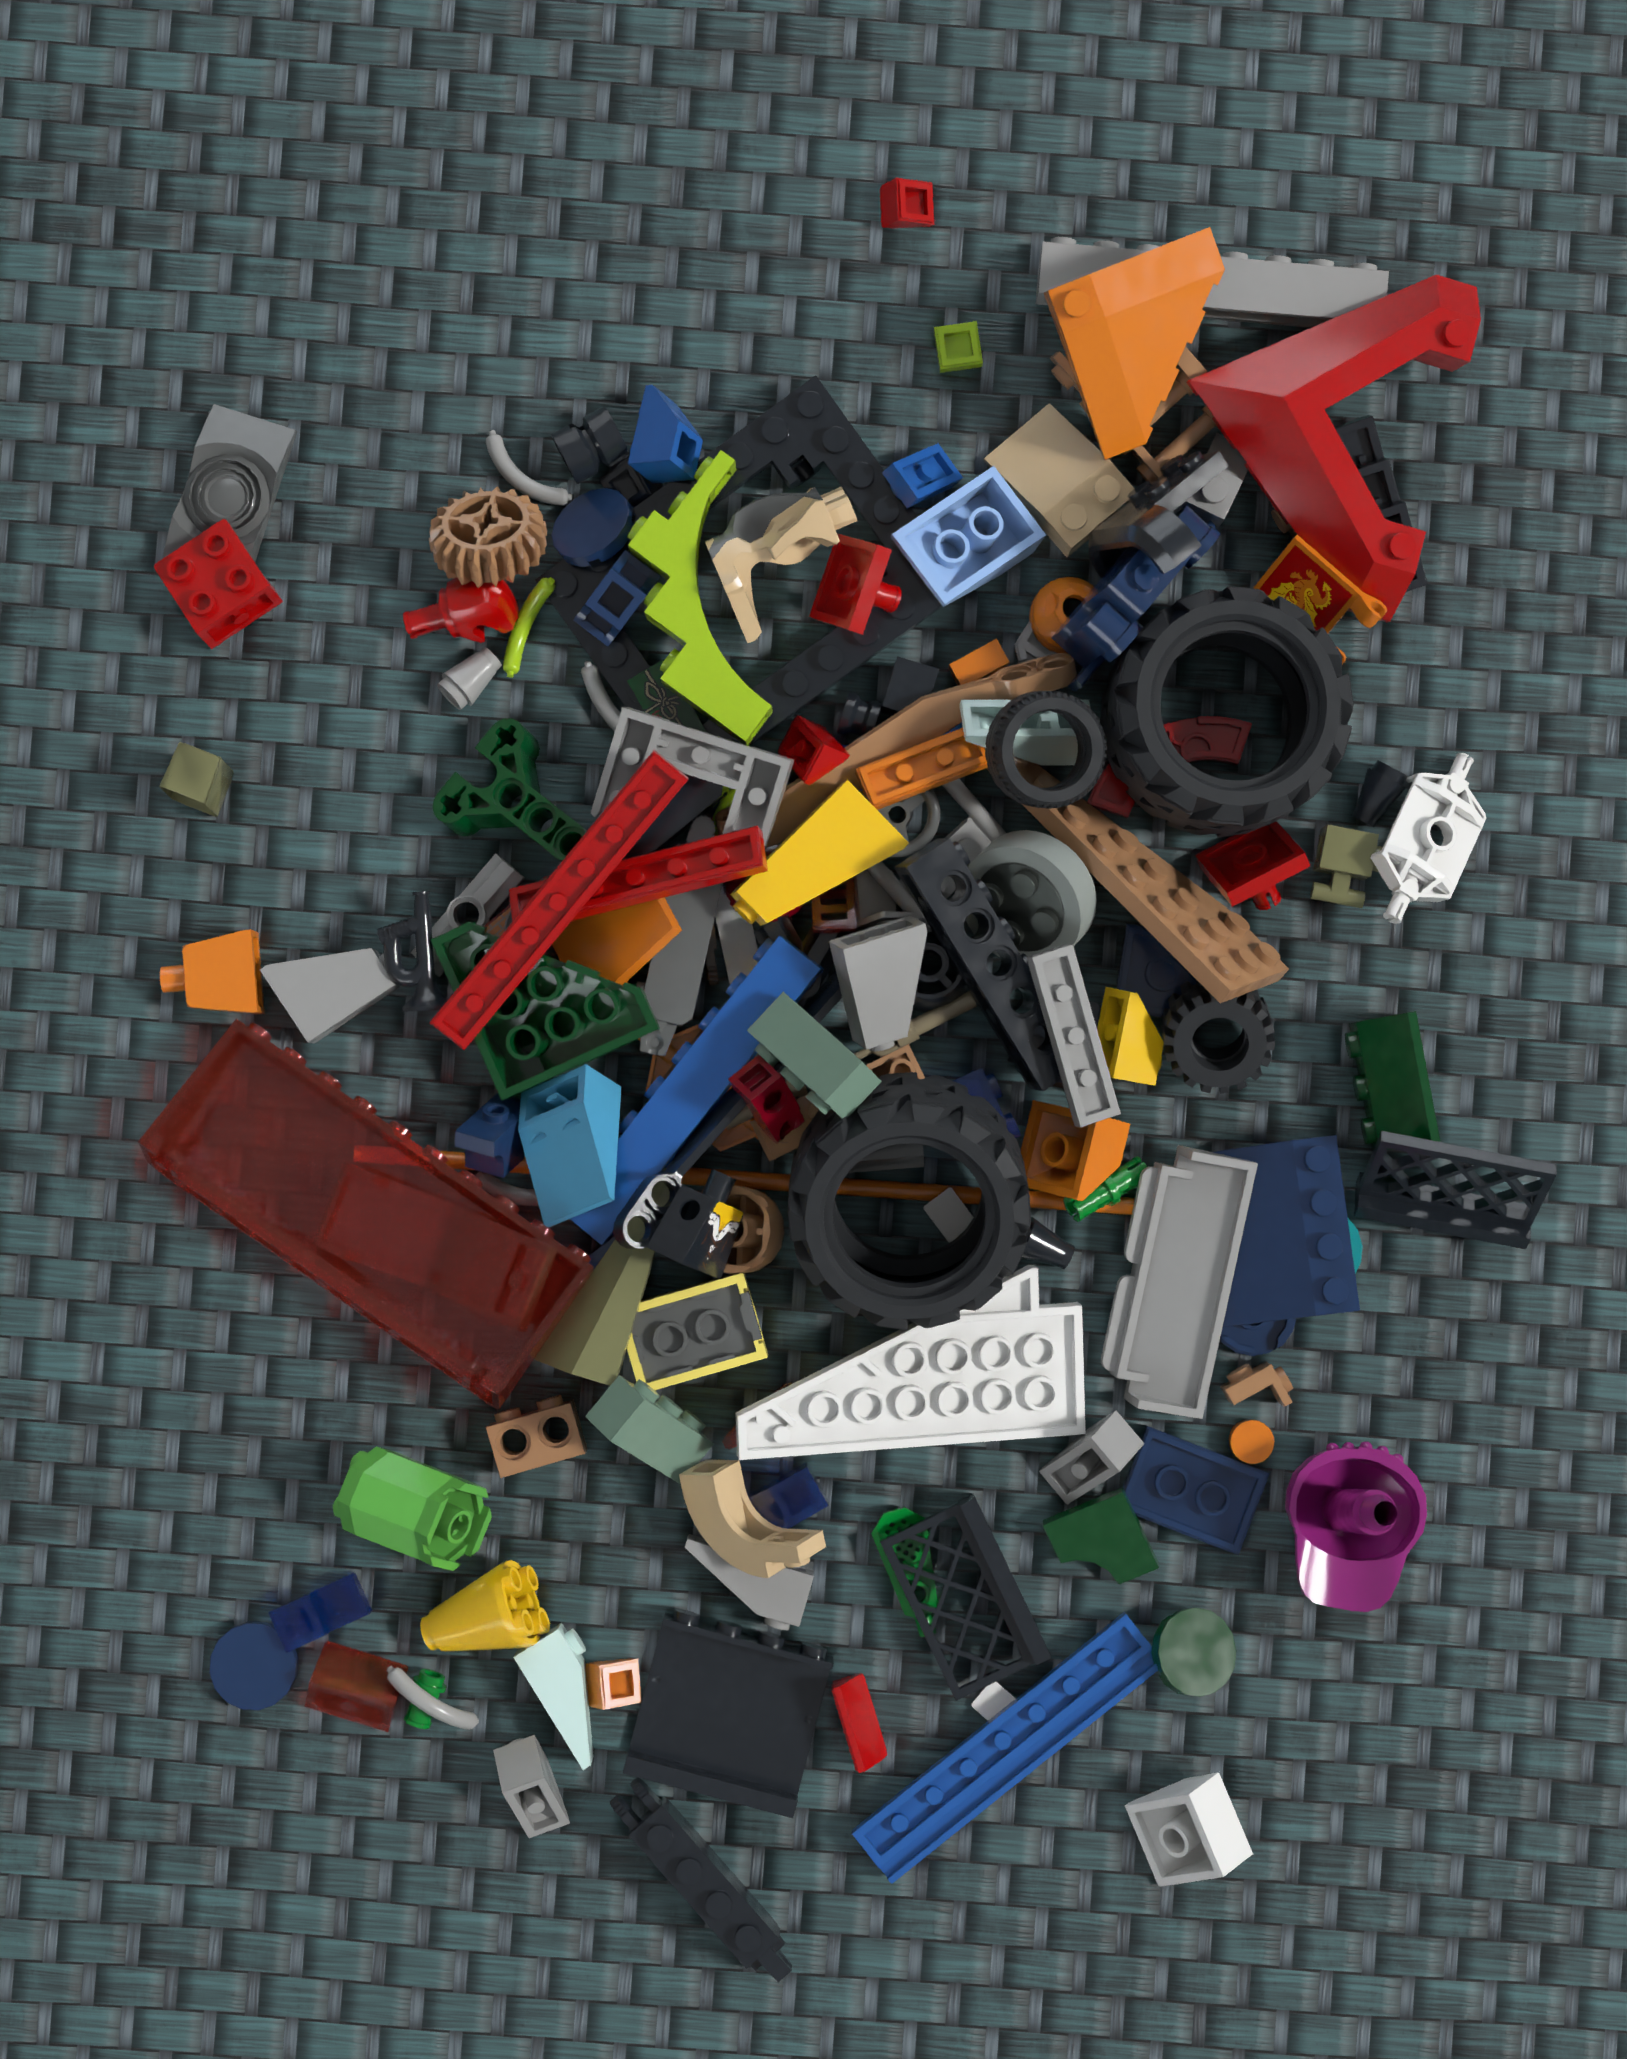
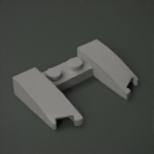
[591,707,794,849]

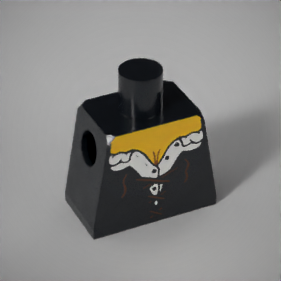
[647,1169,743,1279]

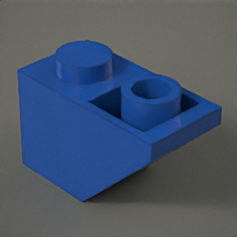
[628,385,703,483]

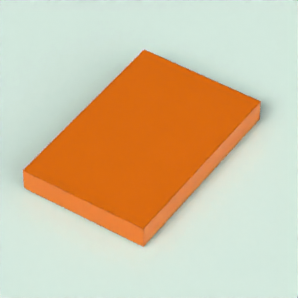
[552,897,682,985]

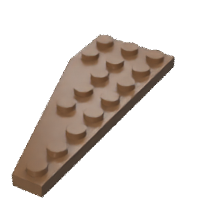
[986,756,1289,1003]

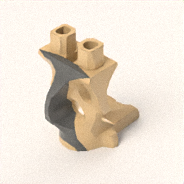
[705,487,858,643]

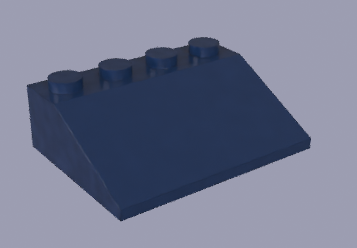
[1213,1135,1360,1327]

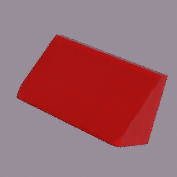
[778,715,850,785]
[831,1673,887,1773]

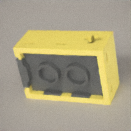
[627,1273,768,1390]

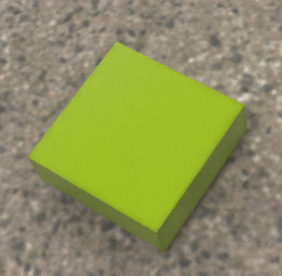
[934,321,983,373]

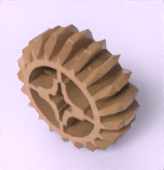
[429,486,547,588]

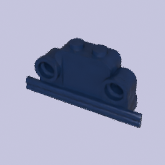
[1051,505,1220,691]

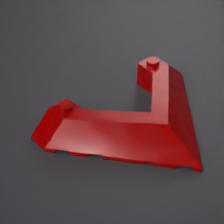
[1186,274,1481,623]

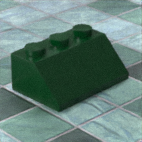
[1345,1011,1440,1151]

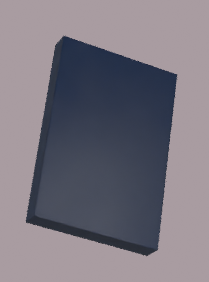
[1122,1425,1269,1555]

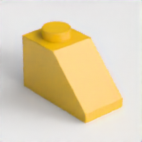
[1097,987,1164,1086]

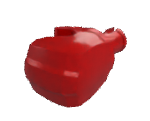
[403,577,519,643]

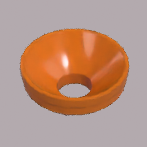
[1029,577,1094,654]

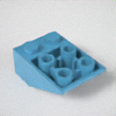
[518,1064,621,1227]

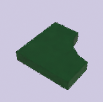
[1043,1487,1159,1584]

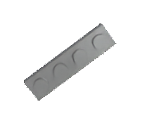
[1027,944,1121,1127]

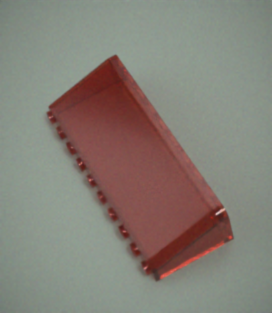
[138,1018,593,1409]

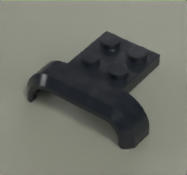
[1088,451,1229,578]

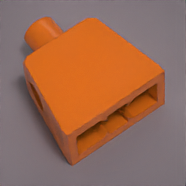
[160,929,265,1014]

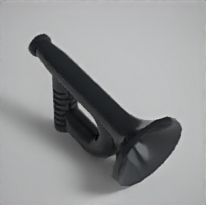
[377,891,448,1012]

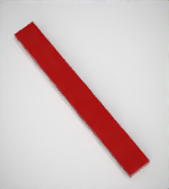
[430,750,688,1050]

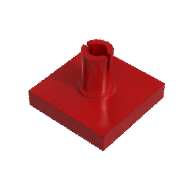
[809,533,902,635]
[1195,821,1310,910]

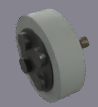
[966,830,1097,957]

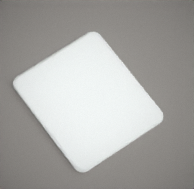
[972,1682,1016,1720]

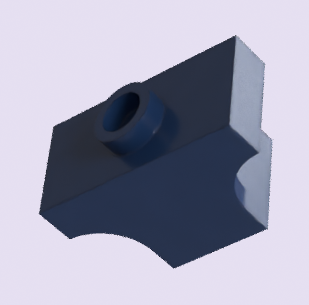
[573,549,660,646]
[455,1093,524,1178]

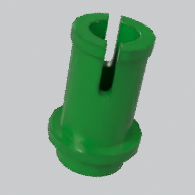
[403,1669,447,1729]

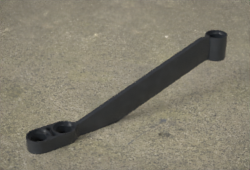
[613,971,842,1249]

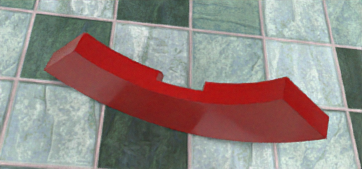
[1087,716,1252,818]

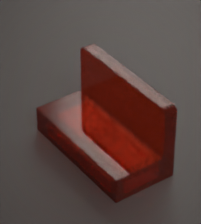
[305,1641,408,1732]

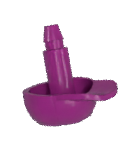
[1285,1441,1427,1612]

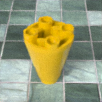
[420,1560,550,1652]

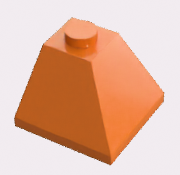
[1021,1100,1131,1201]

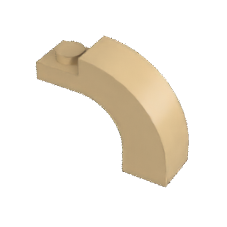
[679,1459,826,1578]

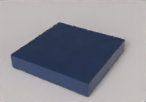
[1116,924,1198,1018]

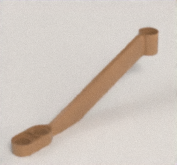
[715,653,1077,848]

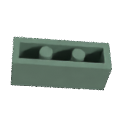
[747,992,882,1119]
[585,1375,714,1484]

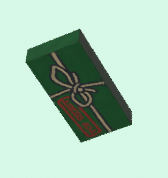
[627,659,707,733]

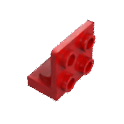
[154,519,283,649]

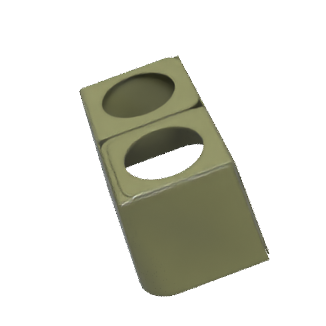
[159,742,234,817]

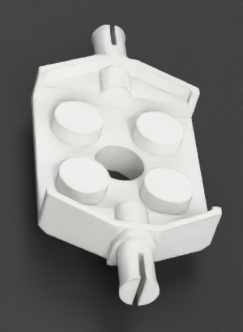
[1370,753,1486,924]

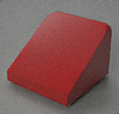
[880,178,934,228]

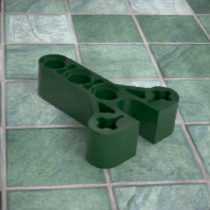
[432,718,586,862]

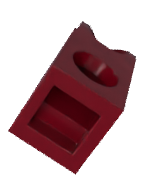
[728,1055,805,1144]

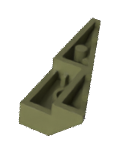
[534,1168,670,1386]

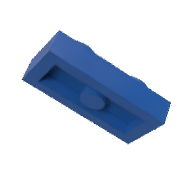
[882,443,963,508]

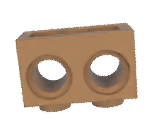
[486,1395,588,1478]

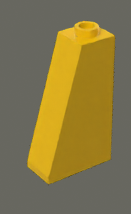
[730,780,909,926]

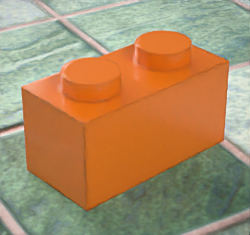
[948,639,1010,685]

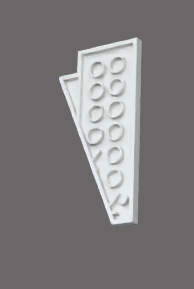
[735,1265,1086,1460]

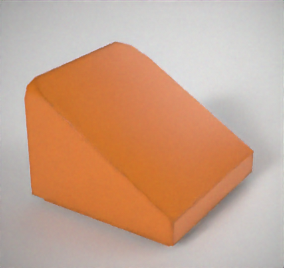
[585,1658,642,1710]

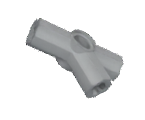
[411,853,525,977]

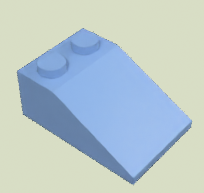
[891,466,1046,607]

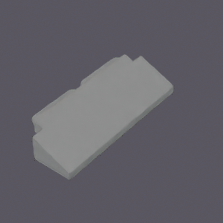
[1101,1145,1258,1419]

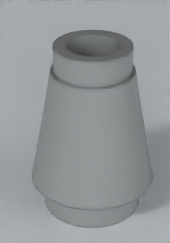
[437,647,502,710]

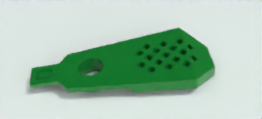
[871,1507,938,1637]

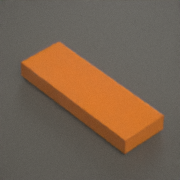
[855,728,988,810]

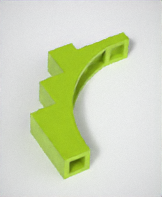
[628,450,773,746]

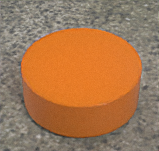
[1229,1419,1274,1464]

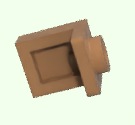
[1220,1361,1293,1407]

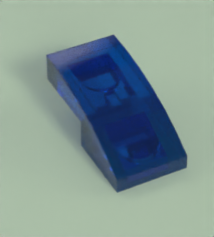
[269,1572,372,1653]

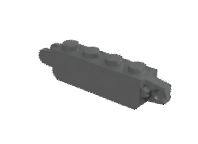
[636,815,722,1057]

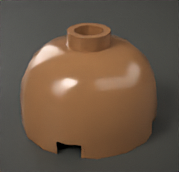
[724,1186,785,1274]

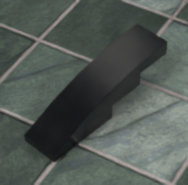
[1334,415,1428,592]

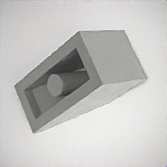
[1180,433,1248,530]
[1039,1410,1144,1504]
[493,1735,570,1838]

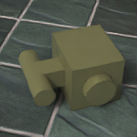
[1310,824,1383,909]

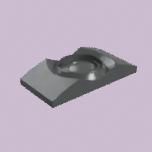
[162,404,297,561]

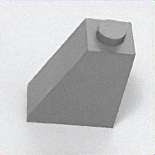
[829,915,927,1052]
[260,948,401,1044]

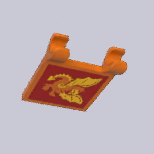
[1254,535,1387,664]

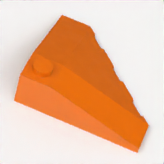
[1044,227,1225,460]

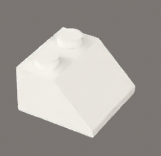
[1125,1772,1253,1887]

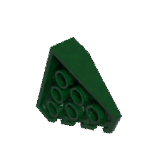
[431,922,660,1100]

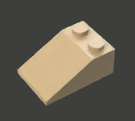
[984,403,1134,557]

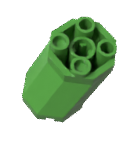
[333,1446,492,1571]

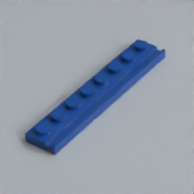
[852,1612,1158,1884]

